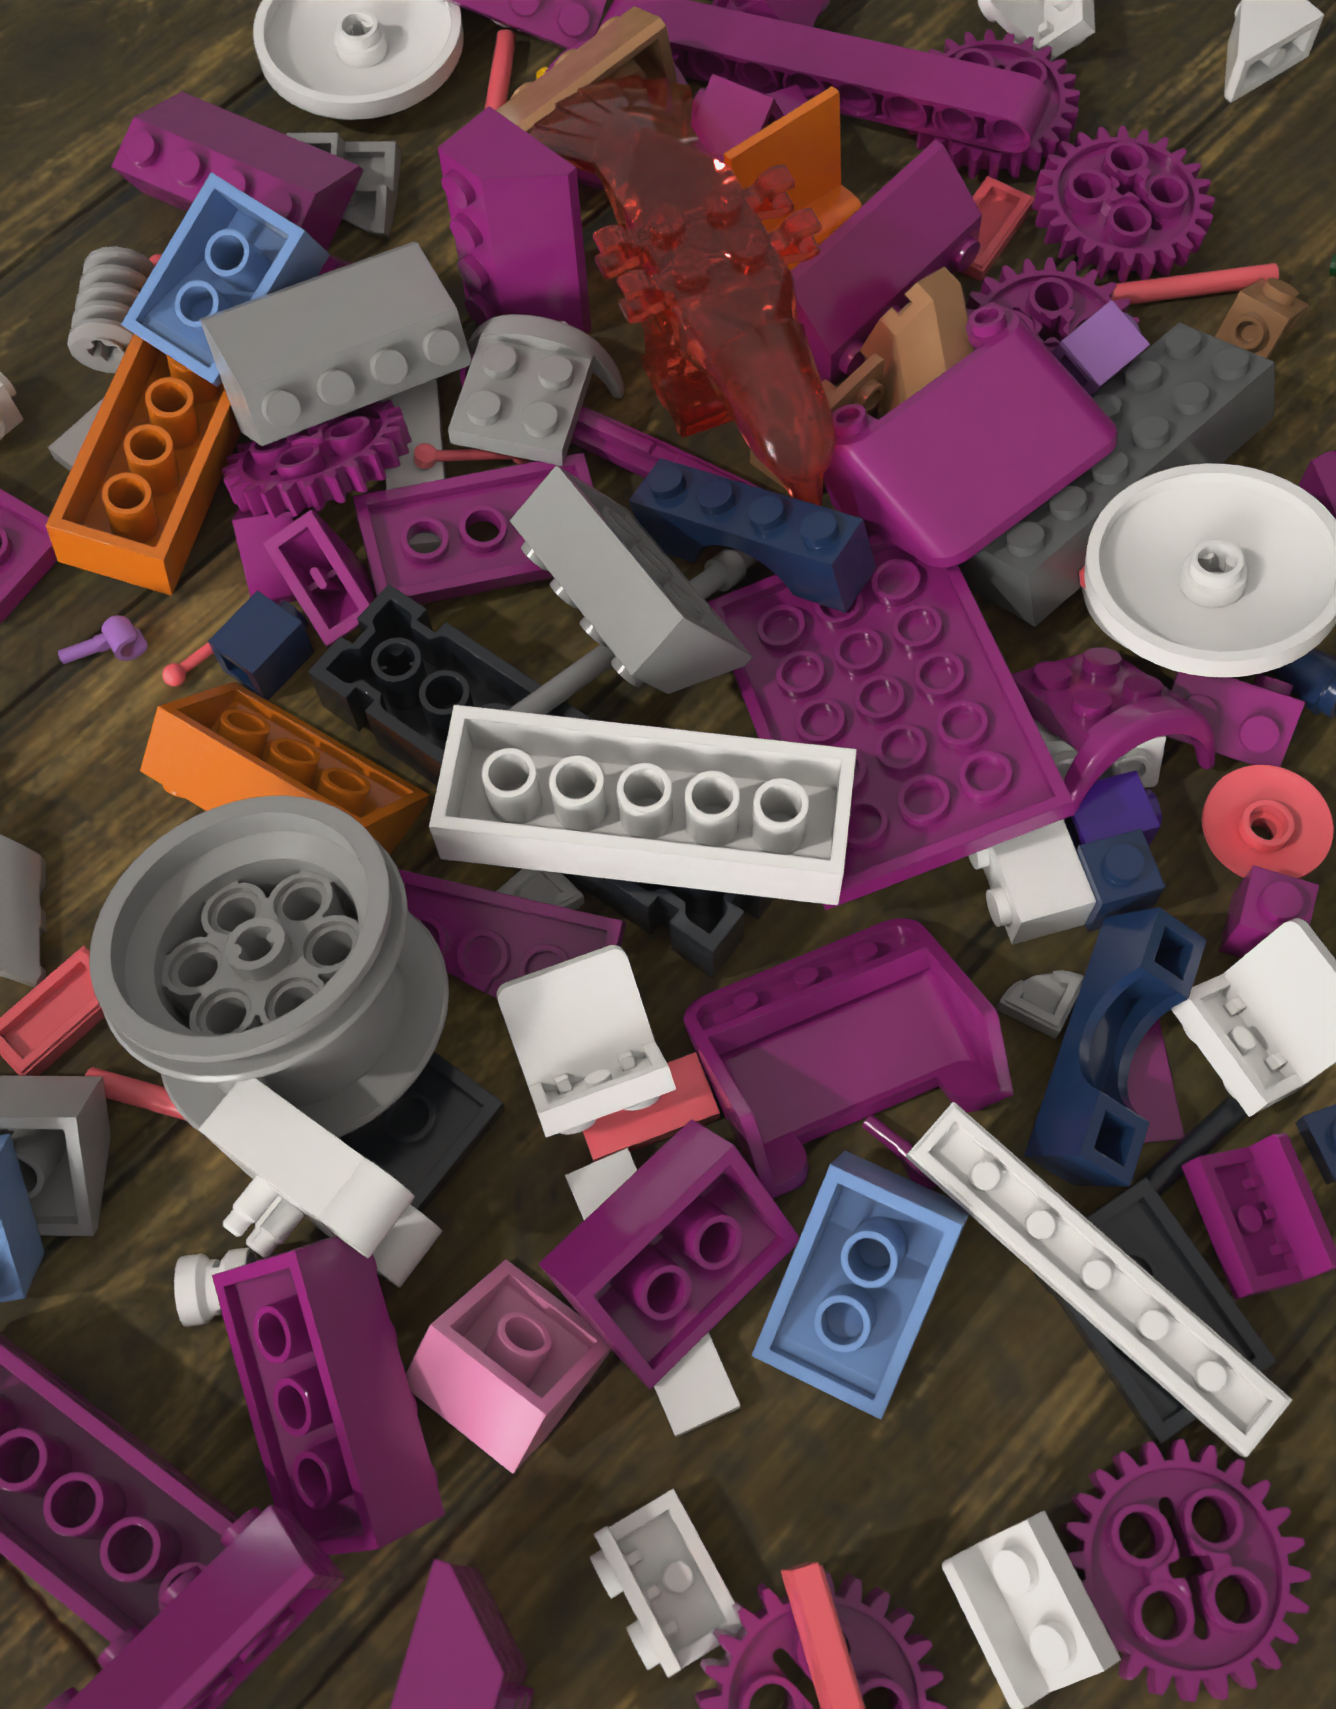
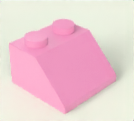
[406,1259,611,1474]

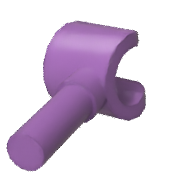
[58,615,148,664]

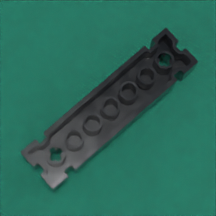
[308,584,775,978]

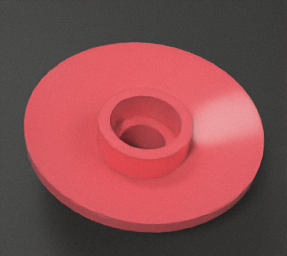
[1202,765,1334,879]

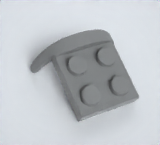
[448,314,625,466]

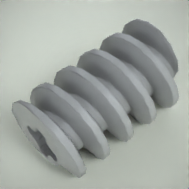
[67,246,154,373]

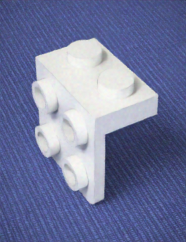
[978,0,1095,61]
[1171,918,1336,1117]
[497,945,676,1137]

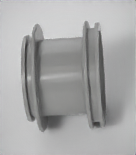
[89,796,449,1138]

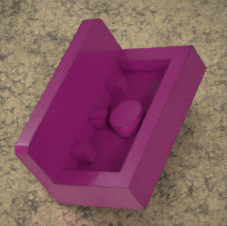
[1166,671,1305,767]
[1181,1133,1336,1300]

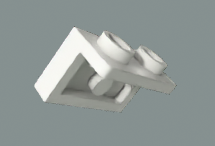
[590,1489,742,1678]

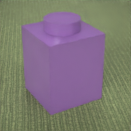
[1051,299,1150,396]

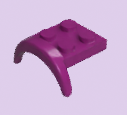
[1011,647,1215,812]

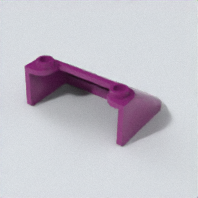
[809,302,1118,567]
[684,918,1014,1199]

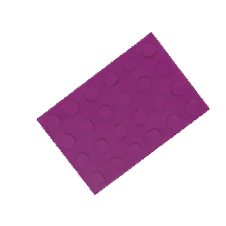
[707,534,1075,910]

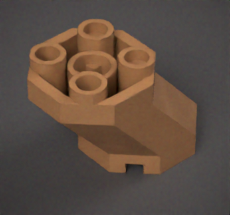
[860,266,975,416]

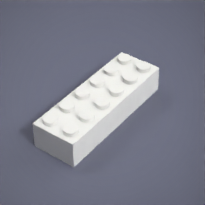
[429,705,857,905]

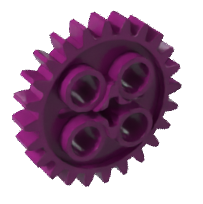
[908,29,1080,180]
[1032,126,1215,283]
[967,257,1140,362]
[222,399,412,518]
[1060,1439,1311,1702]
[695,1570,947,1709]

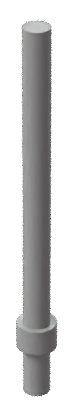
[507,548,758,715]

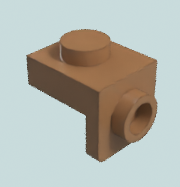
[1215,278,1310,359]

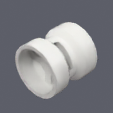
[174,1247,258,1327]

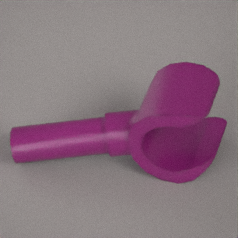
[862,1114,936,1189]

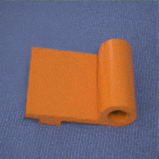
[716,86,863,305]

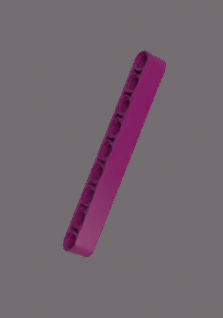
[595,0,1051,153]

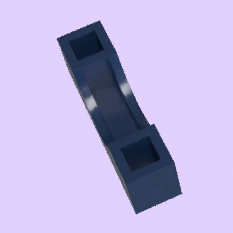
[629,458,876,613]
[1024,907,1207,1186]

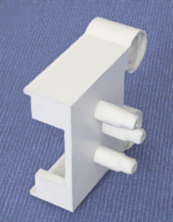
[198,1078,442,1289]

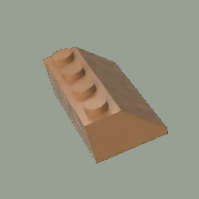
[496,6,678,163]

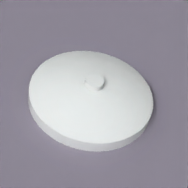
[253,0,463,120]
[1084,463,1336,678]

